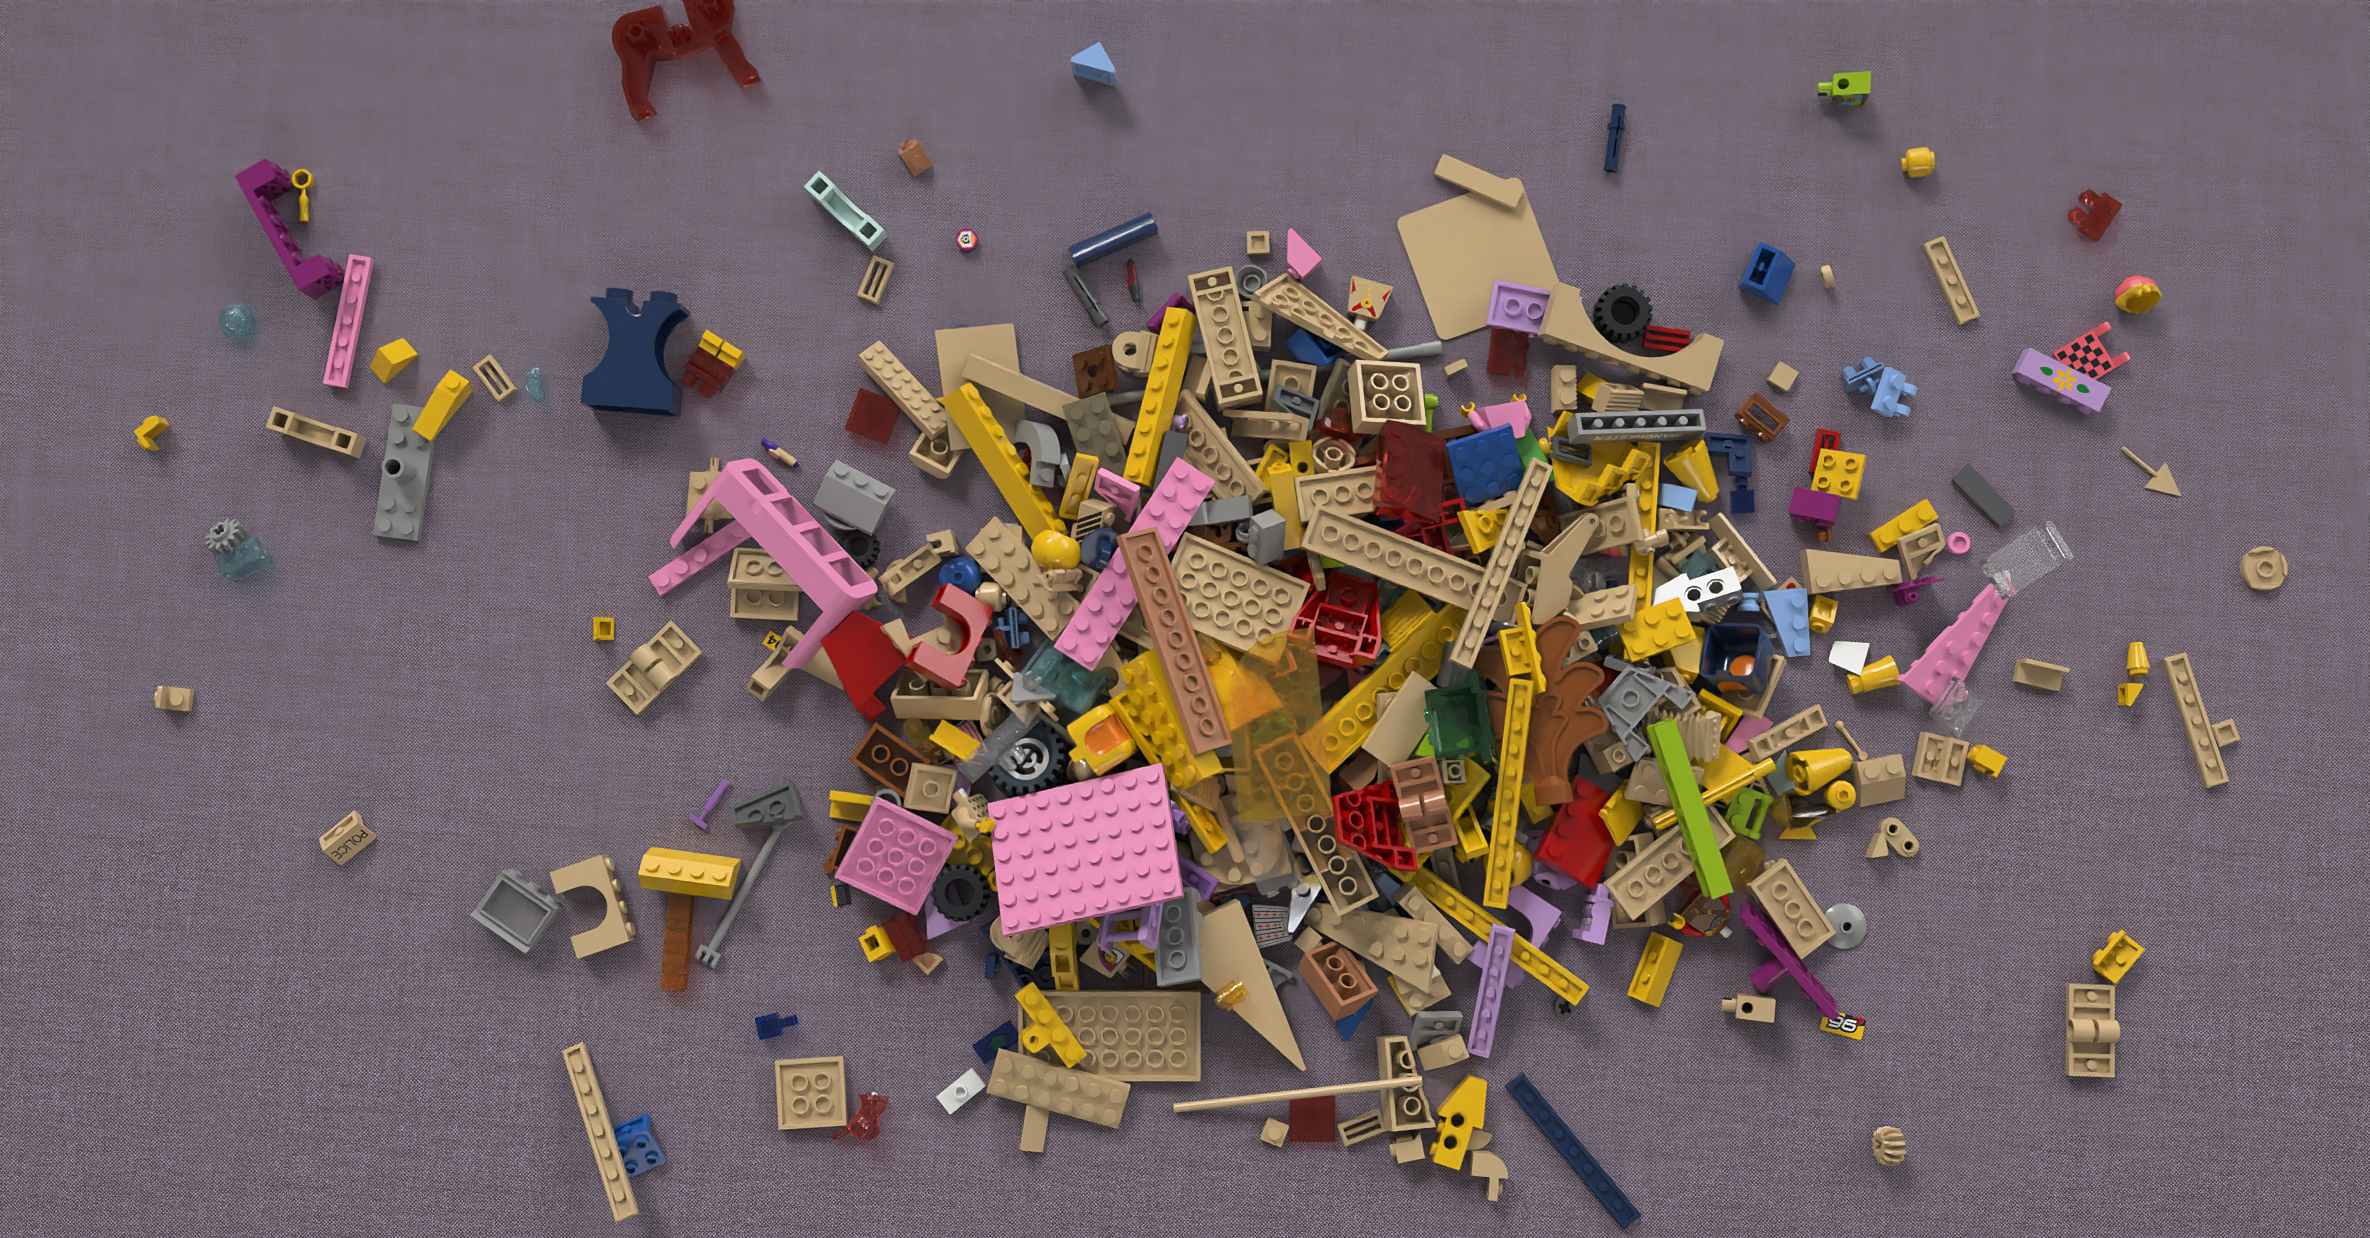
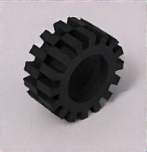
[838,529,880,568]

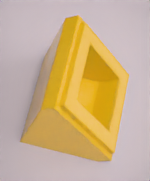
[593,617,614,641]

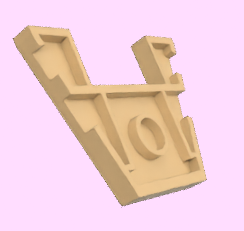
[880,613,962,682]

